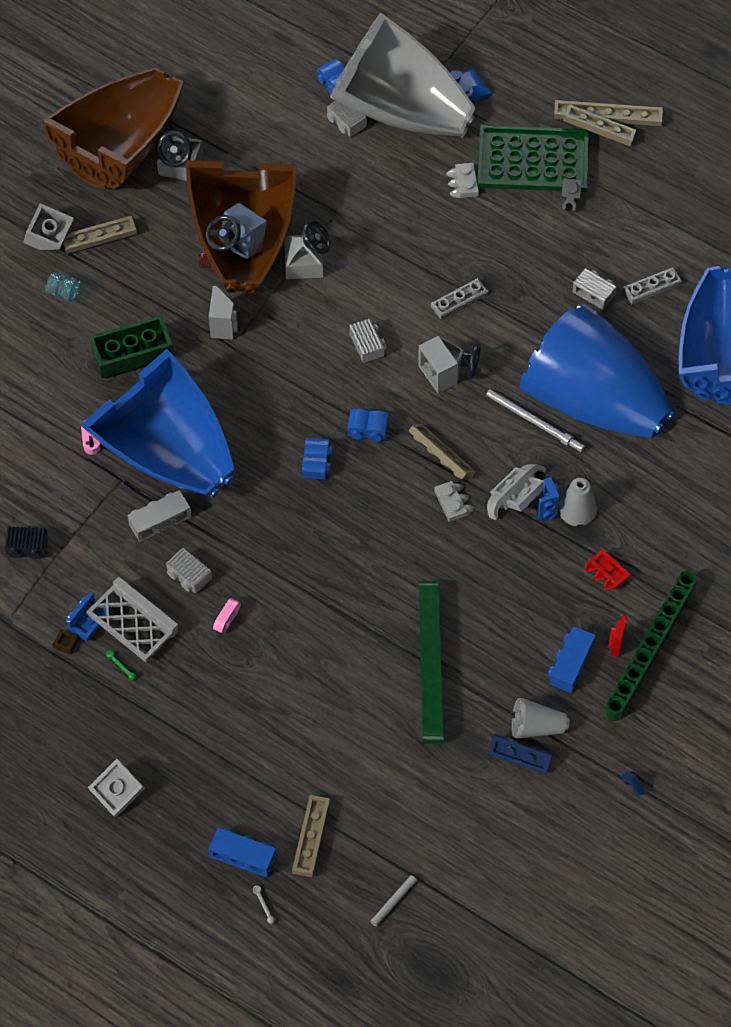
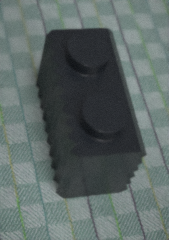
[4,526,48,559]

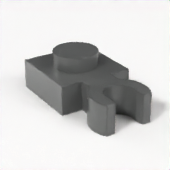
[561,178,582,212]

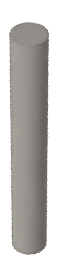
[370,875,417,927]

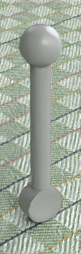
[253,885,275,924]

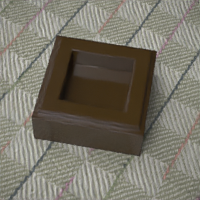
[52,629,79,655]

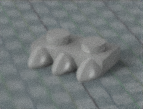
[446,163,478,198]
[434,481,475,522]

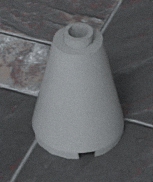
[559,478,597,526]
[512,698,570,739]

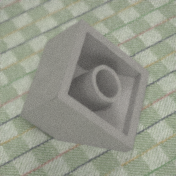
[23,203,74,250]
[209,286,238,339]

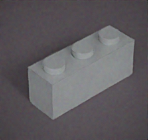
[127,490,191,543]

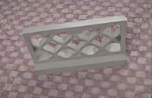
[86,576,178,662]

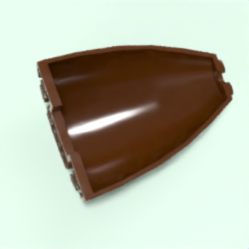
[43,67,183,190]
[186,160,297,294]

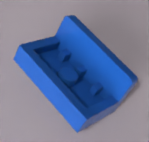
[538,477,560,521]
[67,592,111,642]

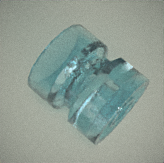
[46,271,80,302]

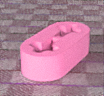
[81,426,101,455]
[213,598,241,634]

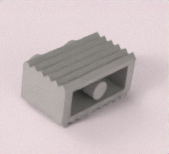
[327,101,367,137]
[572,268,617,310]
[350,318,386,363]
[166,548,212,594]

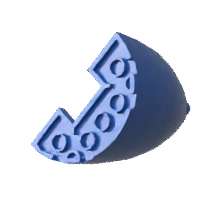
[679,266,731,405]
[519,304,676,438]
[81,349,234,498]

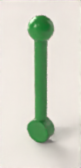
[106,651,136,680]

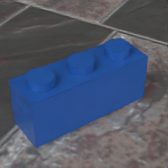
[548,626,596,693]
[208,828,277,878]

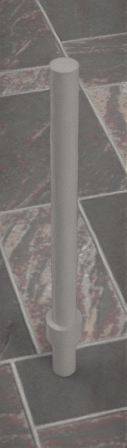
[486,389,585,452]

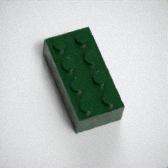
[89,315,174,379]

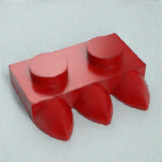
[585,549,631,590]
[608,615,628,657]

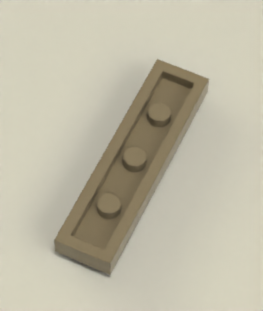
[563,104,636,146]
[63,216,137,254]
[409,424,476,479]
[292,795,330,877]

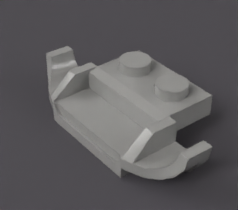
[487,464,546,520]

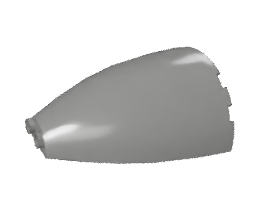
[330,13,475,138]

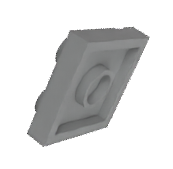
[88,759,145,817]

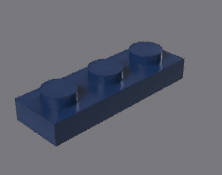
[488,734,553,774]

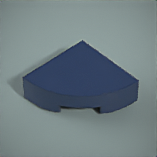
[621,772,645,796]

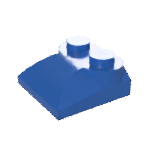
[449,68,492,103]

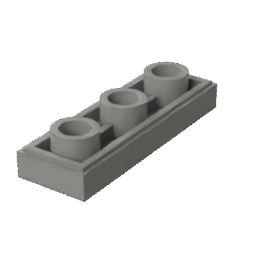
[623,267,682,304]
[431,278,488,320]

